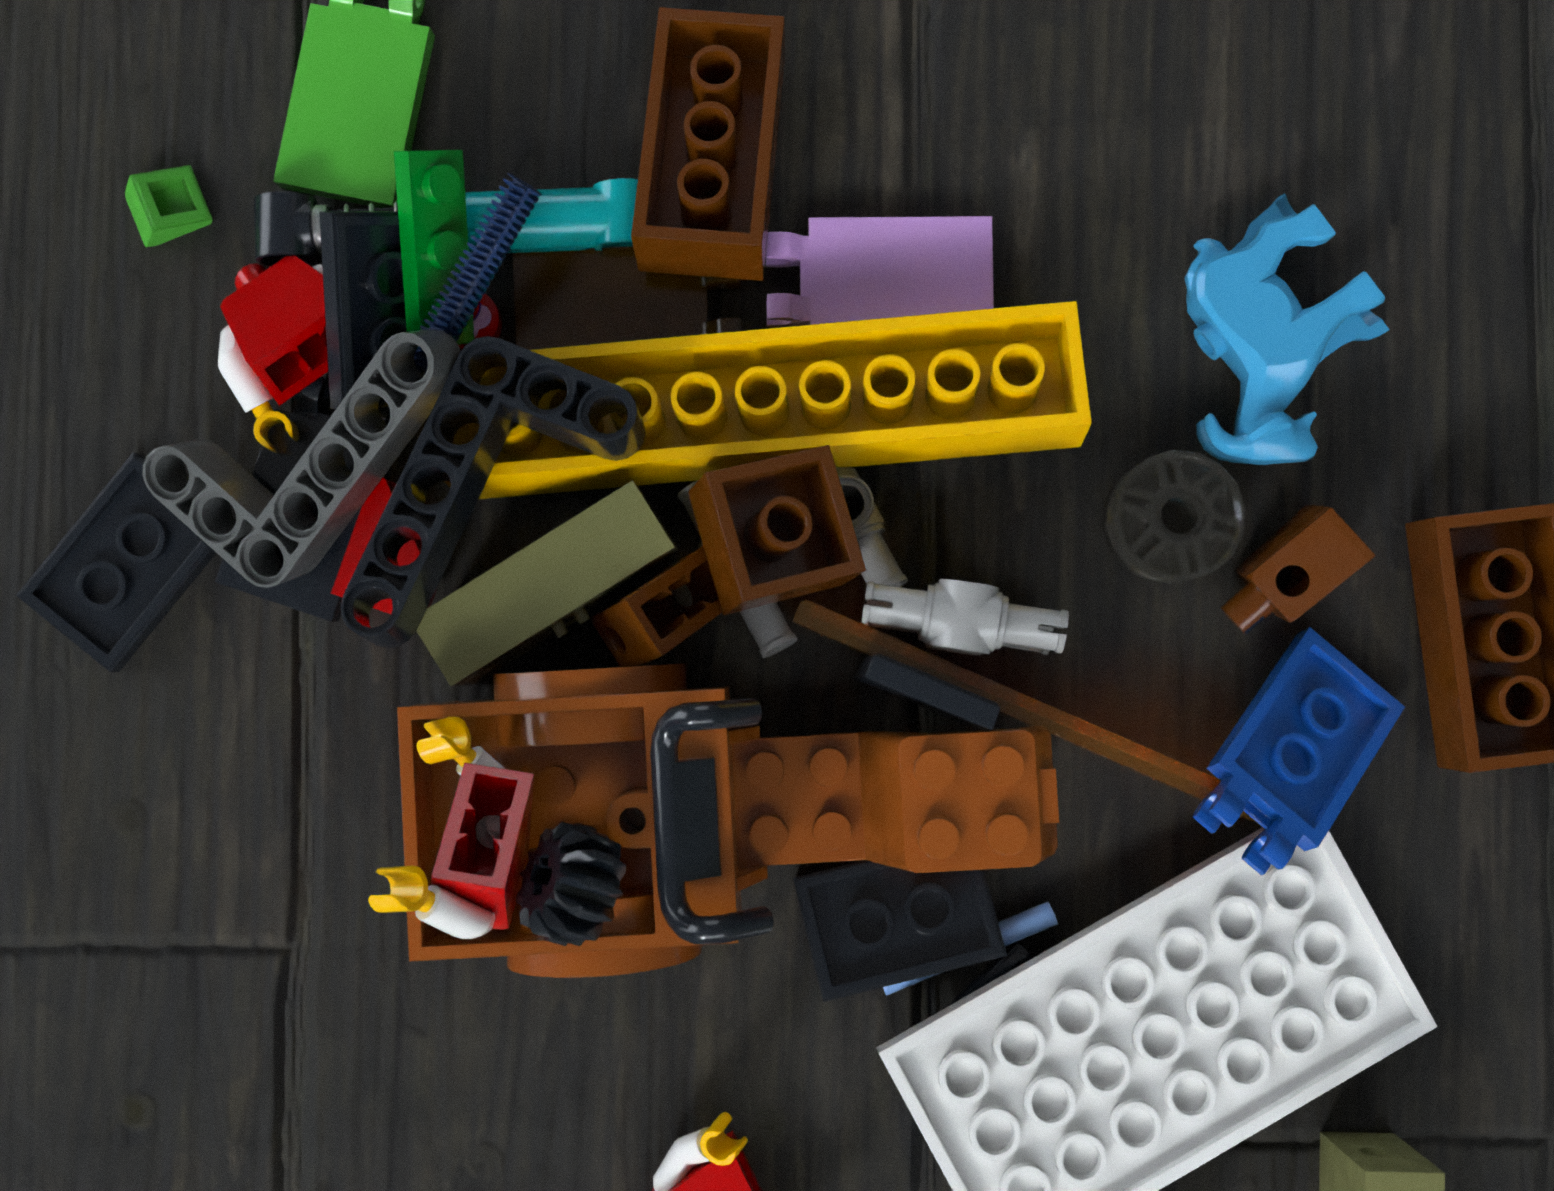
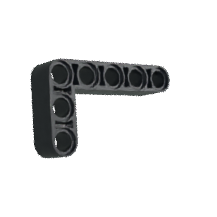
[340,336,646,648]

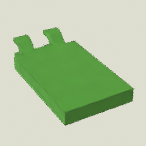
[273,0,435,208]

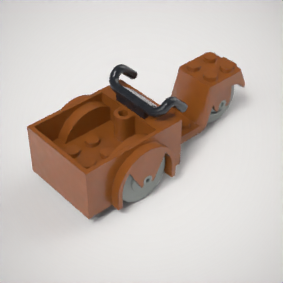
[397,663,1059,978]

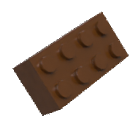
[631,7,785,281]
[1405,503,1554,773]

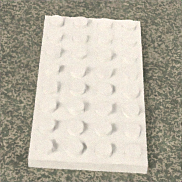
[876,827,1438,1191]

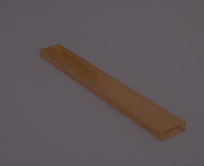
[792,599,1257,823]

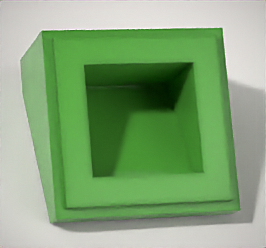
[125,165,213,247]

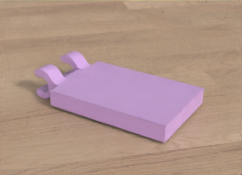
[766,216,994,327]

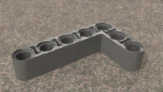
[143,329,461,588]

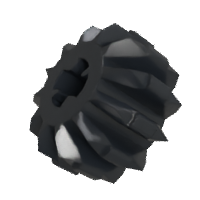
[516,822,626,946]

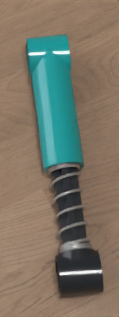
[254,178,638,267]

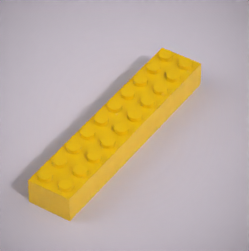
[444,301,1092,499]

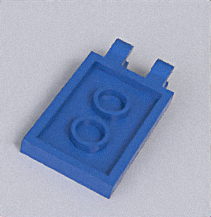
[1192,627,1405,875]

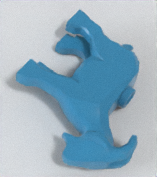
[1184,194,1390,465]

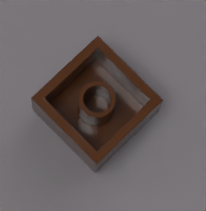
[688,445,866,616]

